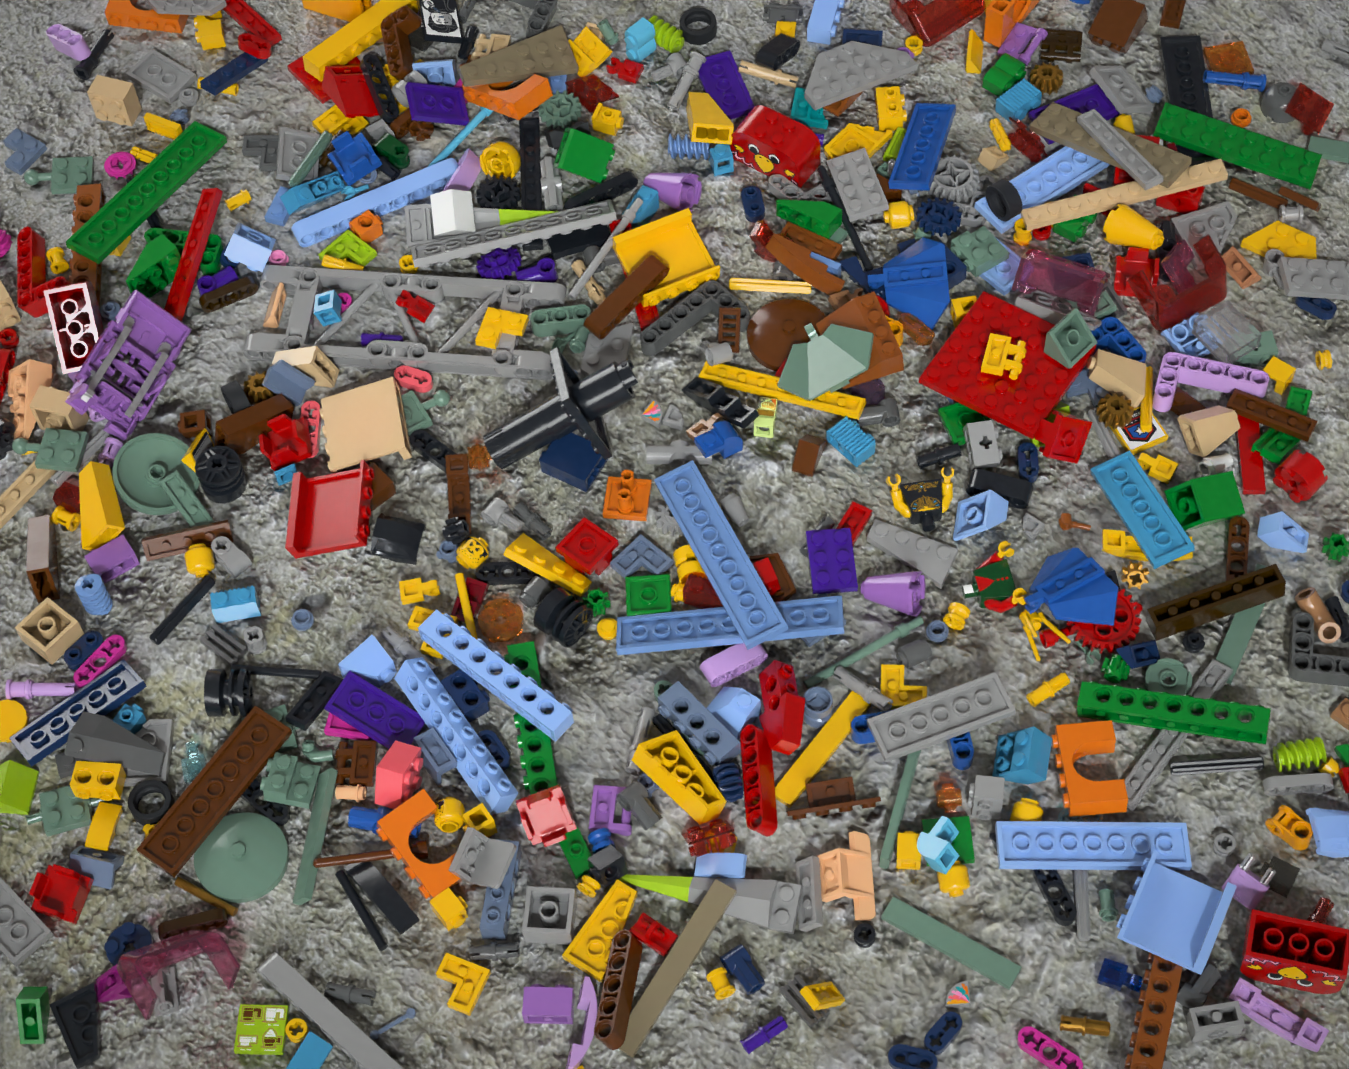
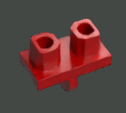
[629,912,678,957]

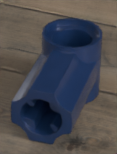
[720,944,765,995]

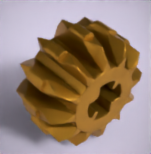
[1029,62,1063,95]
[244,371,277,404]
[1096,392,1134,430]

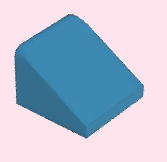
[273,463,297,486]

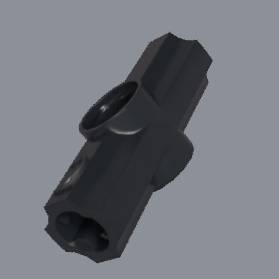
[1156,221,1178,282]

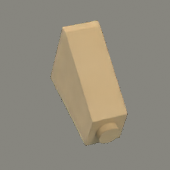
[271,346,340,388]
[1087,349,1146,409]
[1177,405,1241,458]

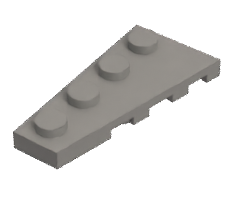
[867,519,958,589]

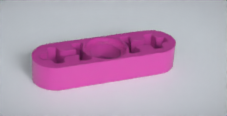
[73,635,127,689]
[1017,1026,1083,1069]

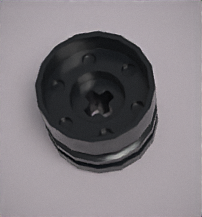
[195,446,247,504]
[533,587,593,648]
[204,668,254,717]

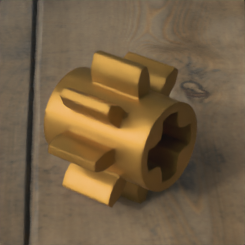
[1121,561,1149,589]

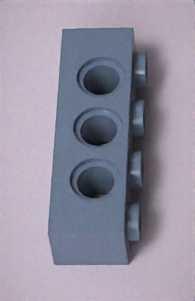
[658,681,741,766]
[479,839,522,941]

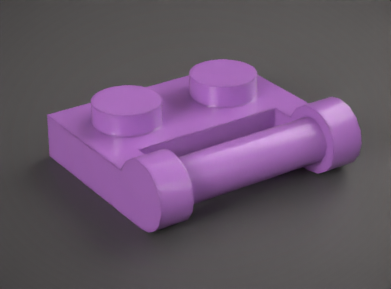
[997,22,1048,66]
[589,785,632,836]

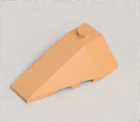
[8,359,54,440]

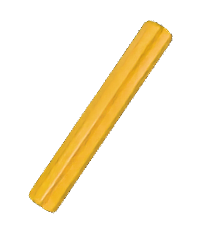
[729,277,812,294]
[1140,366,1153,433]

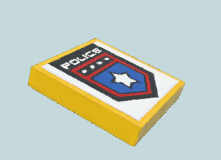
[1109,406,1168,455]

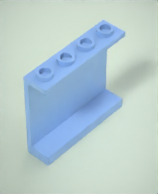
[1116,850,1237,975]

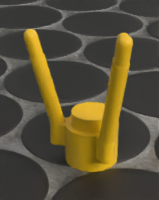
[1019,609,1071,662]

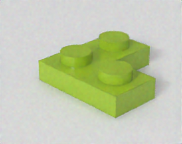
[318,230,377,267]

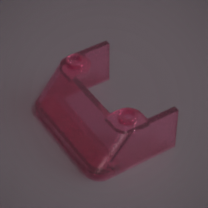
[1011,249,1110,316]
[117,930,240,1020]

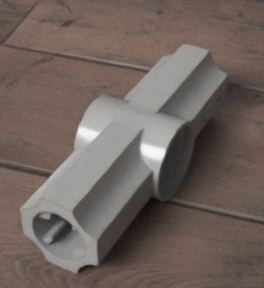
[540,156,563,211]
[646,440,712,468]

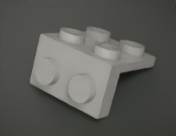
[448,827,517,889]

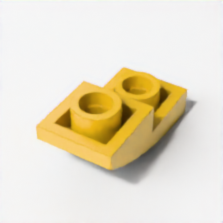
[85,801,123,851]

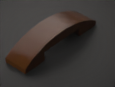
[445,453,472,534]

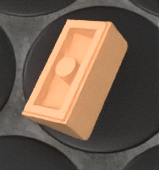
[263,282,287,328]

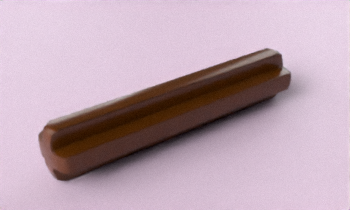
[1228,178,1288,209]

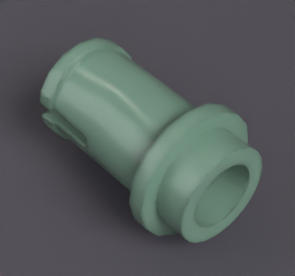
[597,19,619,46]
[569,326,590,353]
[1098,889,1118,922]

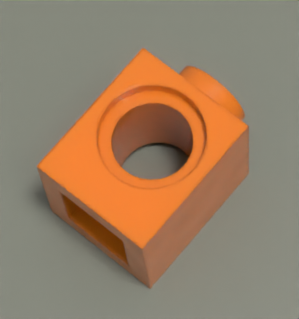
[349,210,383,244]

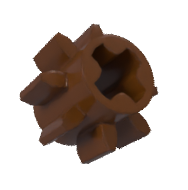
[409,120,434,141]

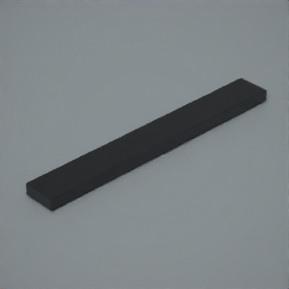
[519,118,544,251]

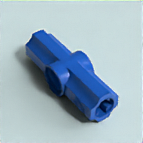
[348,806,421,838]

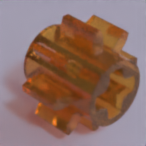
[467,443,492,471]
[936,783,962,813]

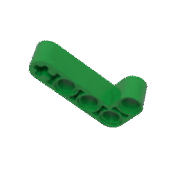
[144,228,224,276]

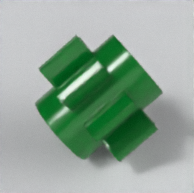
[1321,532,1349,562]
[583,588,611,617]
[1101,655,1130,683]

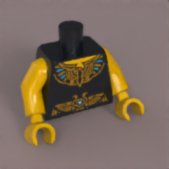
[886,467,954,532]

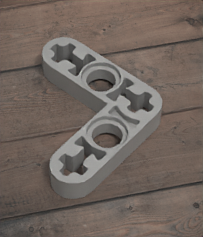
[768,174,840,203]
[927,175,995,228]

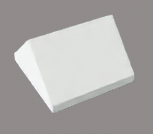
[430,189,475,236]

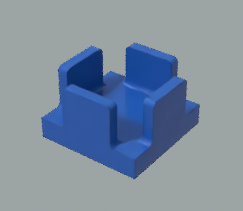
[327,131,383,186]

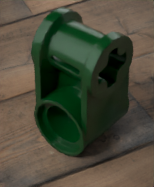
[372,133,410,169]

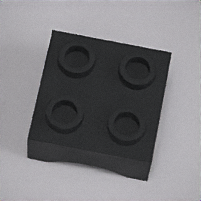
[544,120,592,151]

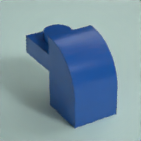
[694,421,743,459]

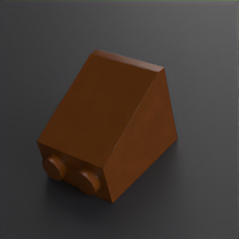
[1088,0,1148,54]

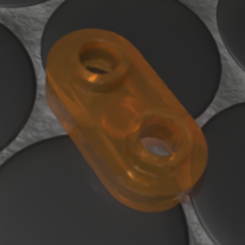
[898,313,935,346]

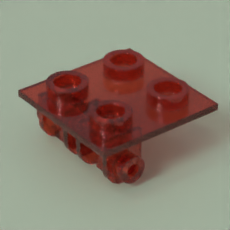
[565,74,619,113]
[1285,82,1334,135]
[1008,117,1047,163]
[682,819,737,857]

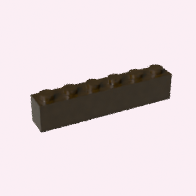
[1147,564,1286,641]

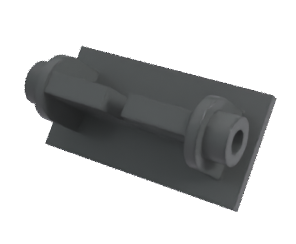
[763,2,803,25]

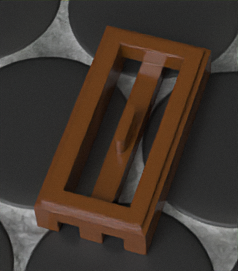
[1278,186,1321,212]

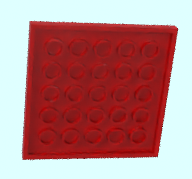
[919,291,1097,439]

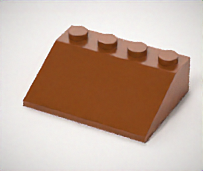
[816,292,904,389]

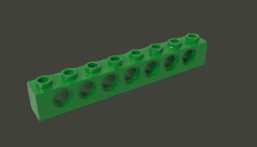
[504,641,558,795]
[1077,681,1271,745]

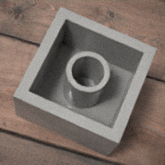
[522,886,577,945]

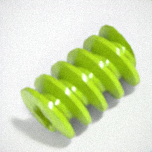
[648,15,685,54]
[1273,737,1326,773]

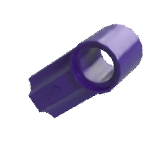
[515,258,558,283]
[197,266,239,297]

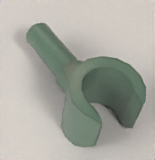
[551,332,576,353]
[1075,640,1101,665]

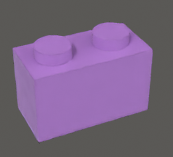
[84,535,140,584]
[522,984,575,1024]

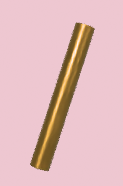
[174,877,238,917]

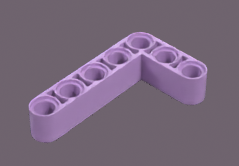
[1152,352,1269,412]

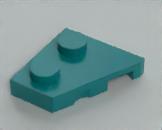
[790,87,828,130]

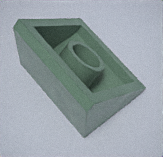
[1044,307,1098,369]

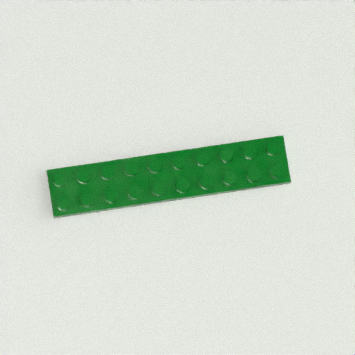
[66,121,227,264]

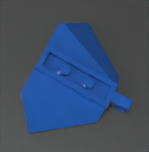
[868,237,950,331]
[1024,548,1119,626]

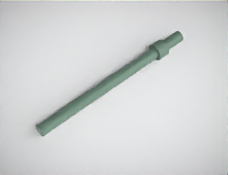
[804,616,924,689]

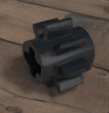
[442,517,469,545]

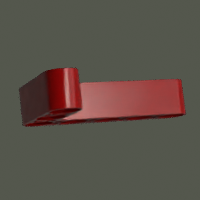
[17,226,72,318]

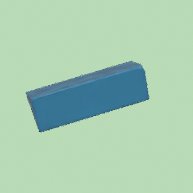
[286,1031,333,1069]

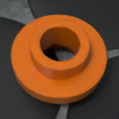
[1231,108,1252,128]

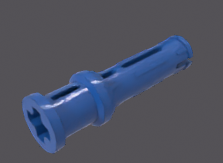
[1203,70,1267,92]

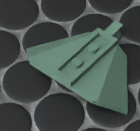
[777,323,874,401]

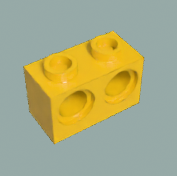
[70,761,127,801]

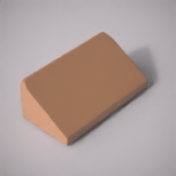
[1218,246,1262,289]

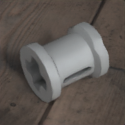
[1279,204,1303,223]
[243,626,267,654]

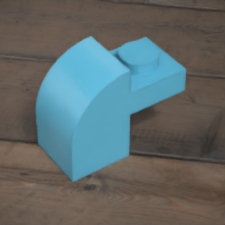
[917,816,959,874]

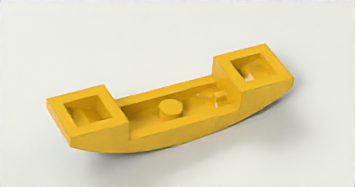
[1102,529,1193,561]

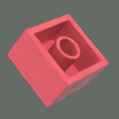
[375,740,423,809]

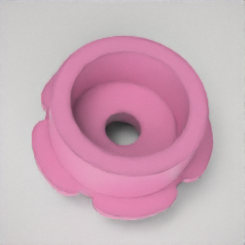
[269,250,289,266]

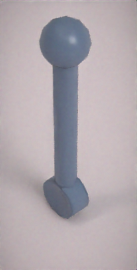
[370,1008,416,1040]

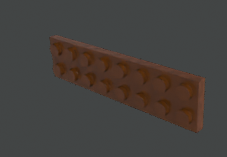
[136,706,292,878]

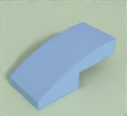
[694,853,747,879]

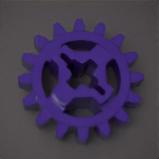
[476,246,522,279]

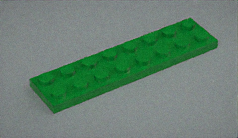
[1153,102,1322,190]

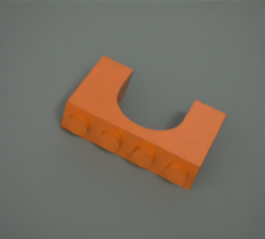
[105,0,189,34]
[984,0,1040,48]
[462,74,553,120]
[1051,720,1128,817]
[376,788,462,899]

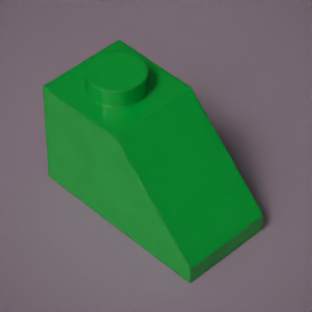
[16,986,50,1044]

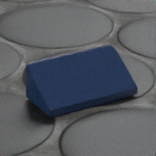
[1116,640,1160,669]

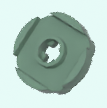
[1144,658,1192,696]

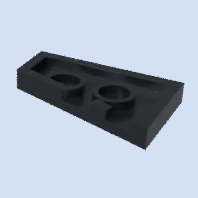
[49,982,101,1069]

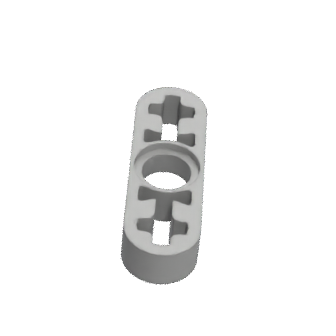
[1263,773,1334,796]

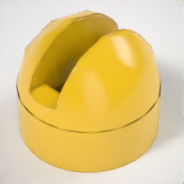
[1318,756,1340,777]

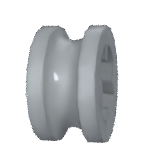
[1213,833,1236,858]

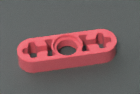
[300,400,322,458]

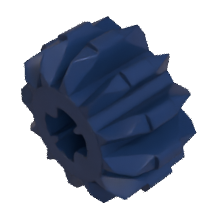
[713,763,744,803]

